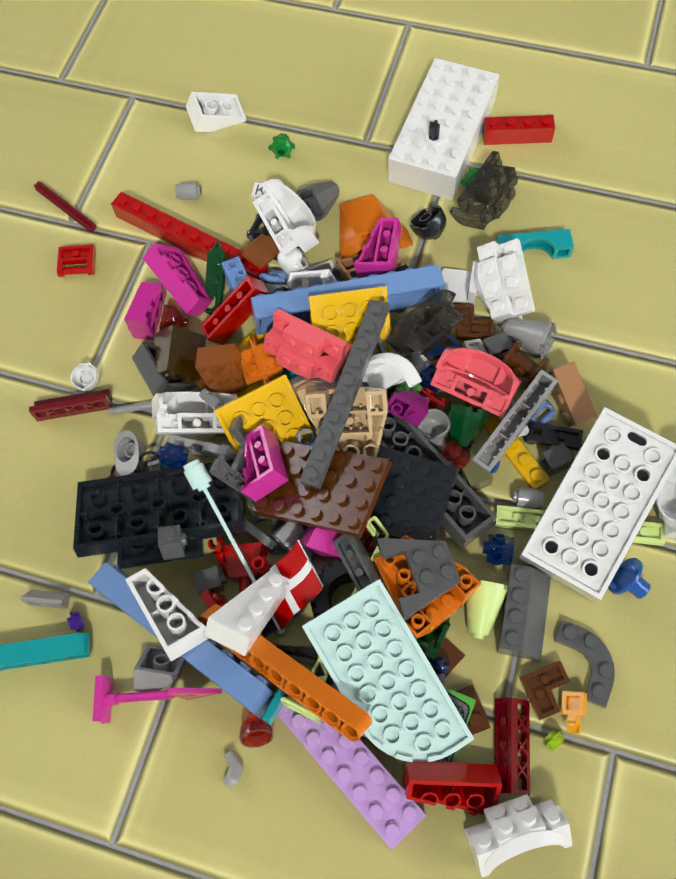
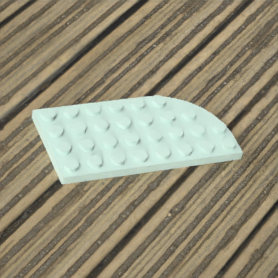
[302,579,474,762]

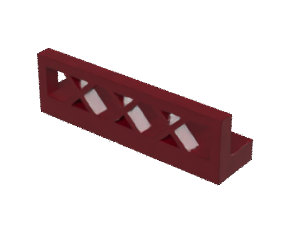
[29,389,112,422]
[494,697,530,796]

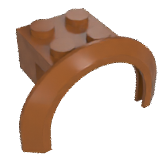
[195,344,251,394]

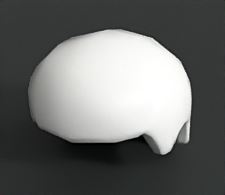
[70,362,100,391]

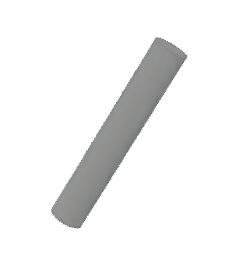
[109,401,152,415]

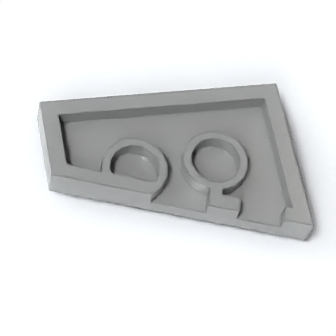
[168,434,237,461]

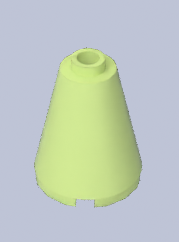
[466,580,508,640]

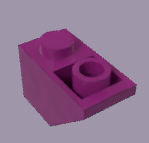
[388,391,429,427]

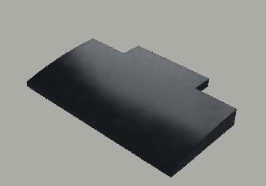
[73,460,245,569]

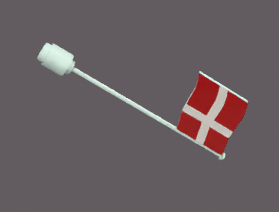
[183,459,323,635]

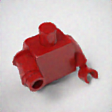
[208,537,273,592]

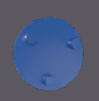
[608,558,651,599]

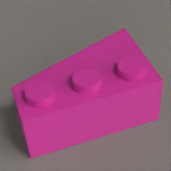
[354,218,402,277]
[124,282,166,340]
[241,424,289,502]

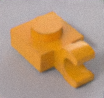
[561,691,587,734]

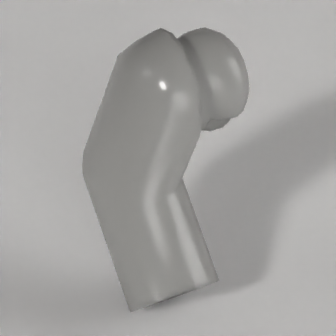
[223,750,243,787]

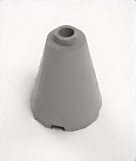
[501,318,557,360]

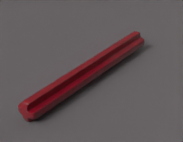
[34,181,97,232]

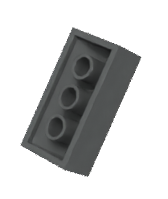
[497,564,551,662]

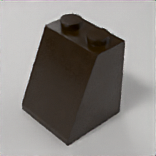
[154,325,206,384]

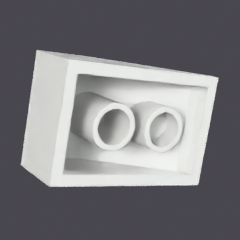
[186,91,246,132]

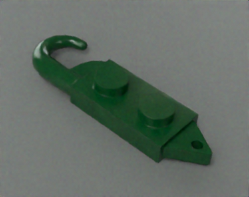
[204,241,227,315]

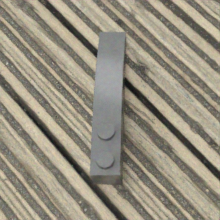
[472,369,558,473]

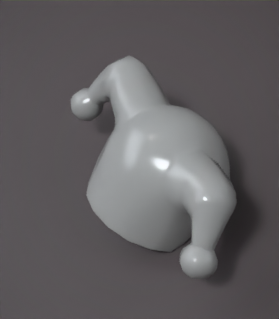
[416,397,456,454]

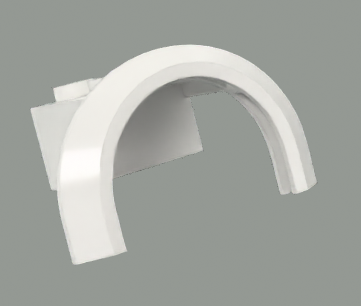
[362,353,422,392]

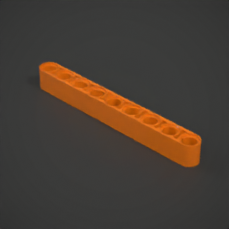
[197,604,372,742]

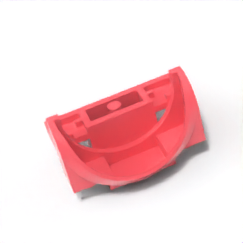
[264,309,352,383]
[430,347,522,418]

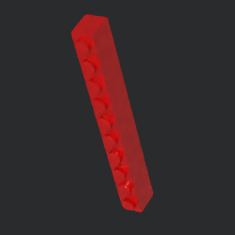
[111,192,268,282]

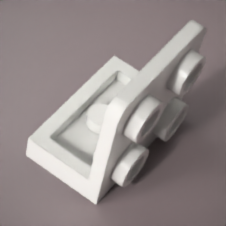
[439,261,479,304]

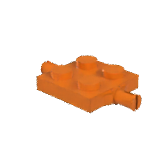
[240,337,284,386]

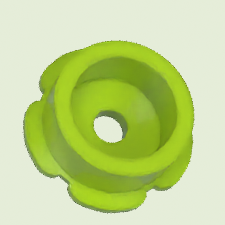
[544,730,565,752]

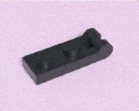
[524,422,583,451]

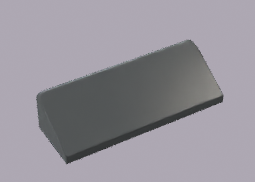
[333,534,385,591]

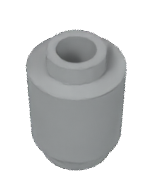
[175,182,202,200]
[512,487,544,509]

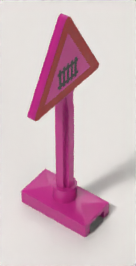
[92,675,222,724]

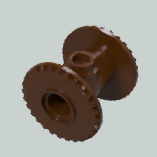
[502,340,550,390]

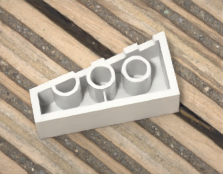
[125,568,209,661]
[205,570,290,656]

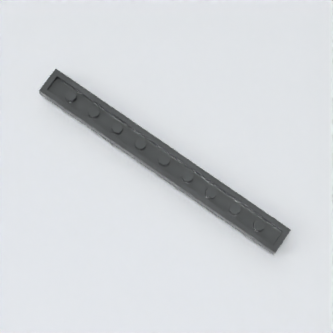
[299,300,391,489]

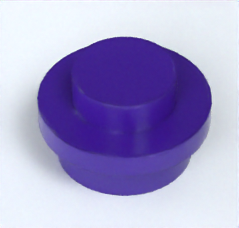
[67,612,84,632]

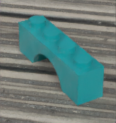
[496,229,574,259]

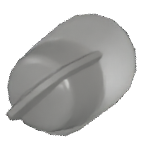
[114,430,145,476]

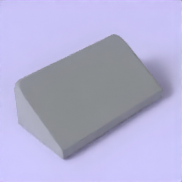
[20,590,71,609]

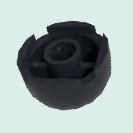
[410,205,447,240]

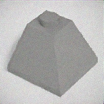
[134,644,186,692]

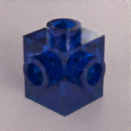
[482,533,515,566]

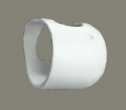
[277,247,309,277]

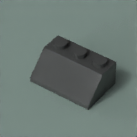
[132,343,197,397]

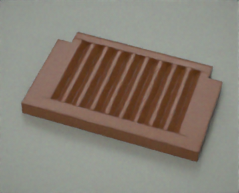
[240,234,280,269]

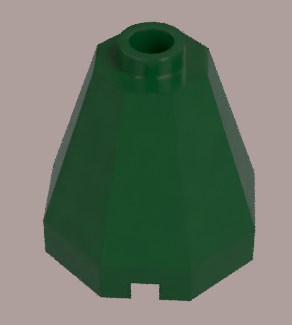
[446,403,489,451]

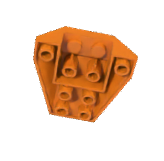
[340,194,413,259]
[374,535,481,639]

